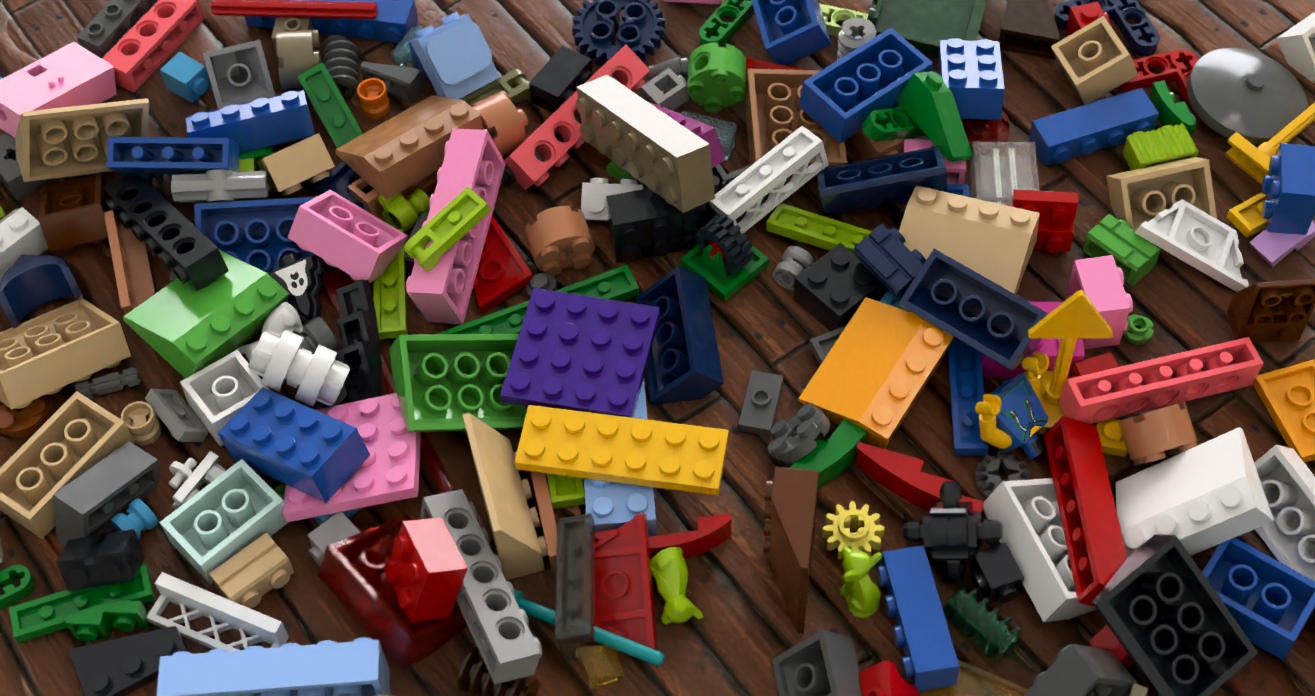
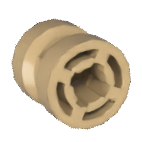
[121,401,162,446]

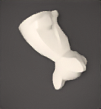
[236,302,303,362]

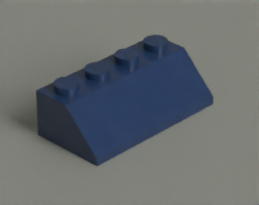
[817,146,948,215]
[898,248,1048,371]
[635,266,724,405]

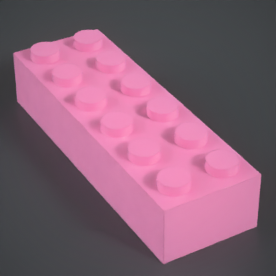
[406,129,506,324]

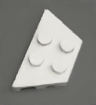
[1135,199,1249,292]

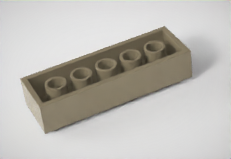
[576,74,715,213]

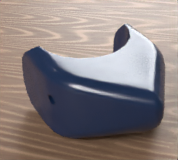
[0,255,83,328]

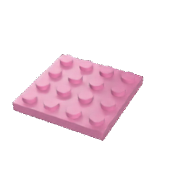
[282,393,421,522]

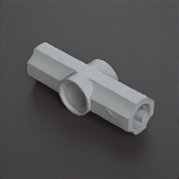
[171,169,269,203]

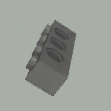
[76,0,158,59]

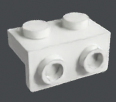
[581,178,645,221]

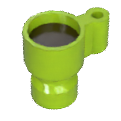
[377,189,430,233]

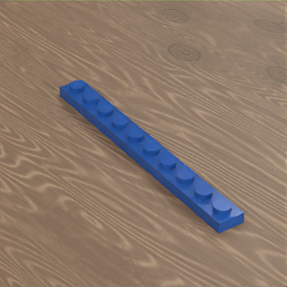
[945,184,989,456]

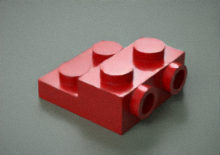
[1011,189,1079,255]

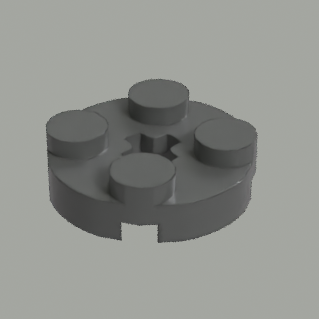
[768,403,830,464]

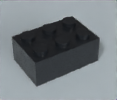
[606,188,707,263]

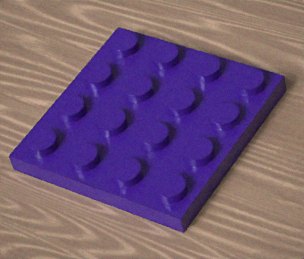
[500,288,660,418]

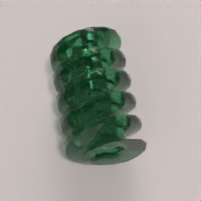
[943,587,1023,663]

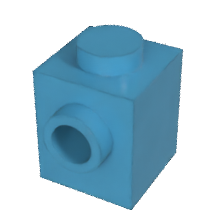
[160,52,211,103]

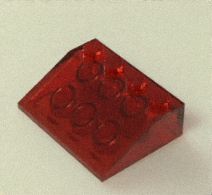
[317,514,468,669]

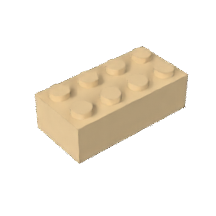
[0,391,135,539]

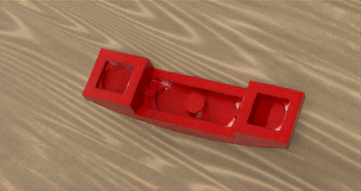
[593,513,732,560]

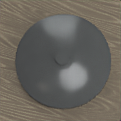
[1187,48,1307,146]

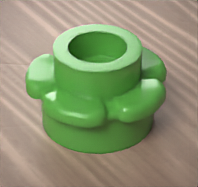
[1123,314,1154,345]

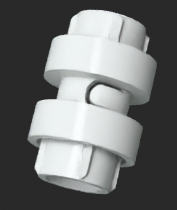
[248,330,350,407]

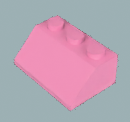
[287,190,408,283]

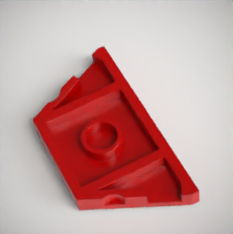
[578,513,658,650]

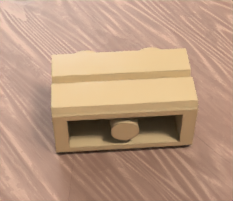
[209,533,295,609]

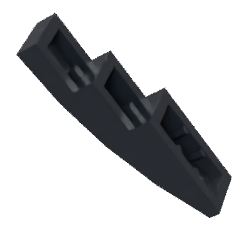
[336,280,382,403]

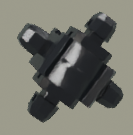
[903,481,1003,580]

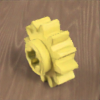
[822,501,884,560]

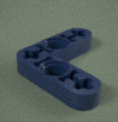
[1054,0,1160,56]

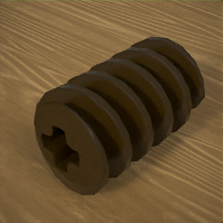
[457,647,539,696]

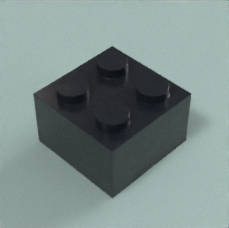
[794,243,885,331]

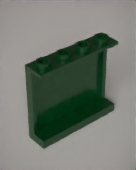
[867,0,987,55]

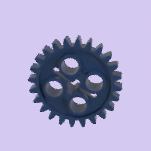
[572,0,665,66]

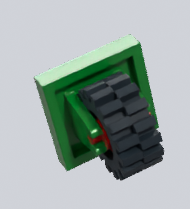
[681,215,769,302]

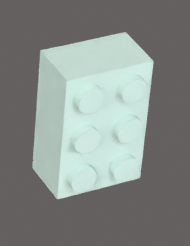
[159,459,288,585]

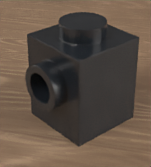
[970,542,1024,604]

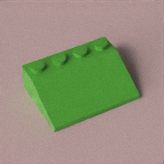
[123,250,290,379]
[389,334,528,433]

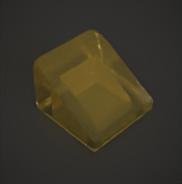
[578,645,625,689]

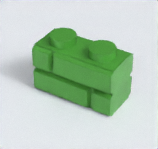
[1082,214,1161,287]

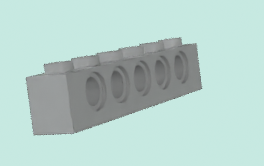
[419,489,542,685]

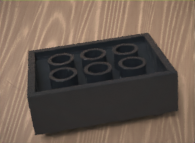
[1092,535,1258,696]

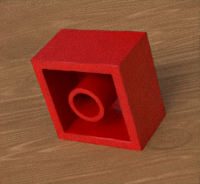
[385,517,468,623]

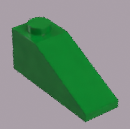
[896,71,973,162]

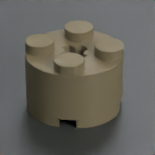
[276,30,322,90]

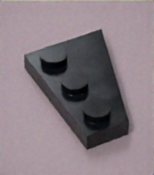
[67,626,189,696]

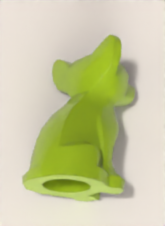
[650,547,704,625]
[840,547,882,619]

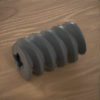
[322,35,359,97]

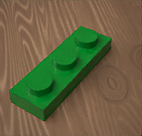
[297,63,363,148]

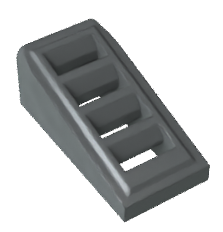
[360,62,425,103]

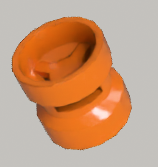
[357,78,390,119]

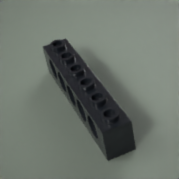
[102,173,229,291]

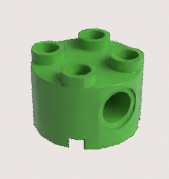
[687,43,746,113]

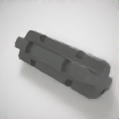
[75,367,141,399]

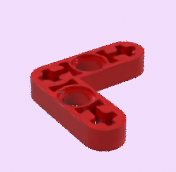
[1117,49,1202,121]

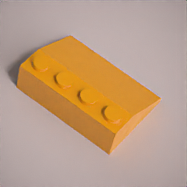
[798,297,954,449]

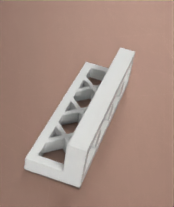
[709,126,829,234]
[146,572,289,651]

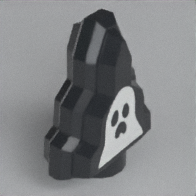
[269,253,326,324]

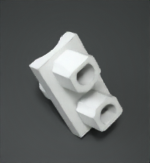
[169,451,226,510]

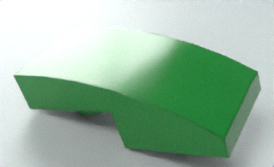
[1149,81,1196,136]
[66,601,148,642]

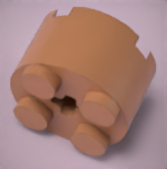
[470,91,528,157]
[524,206,595,276]
[1118,402,1198,466]

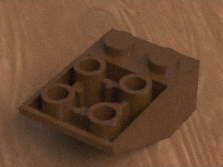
[1227,279,1315,344]

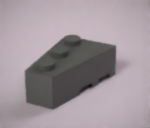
[53,441,159,547]

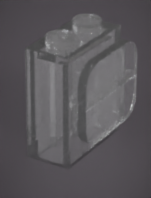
[970,142,1039,206]

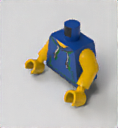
[966,352,1049,459]

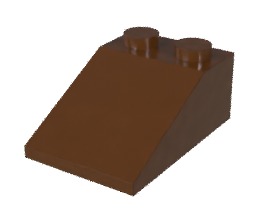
[38,173,109,252]

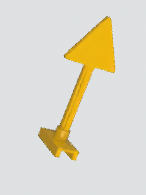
[1225,102,1315,185]
[1028,290,1113,434]

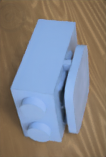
[411,12,500,99]

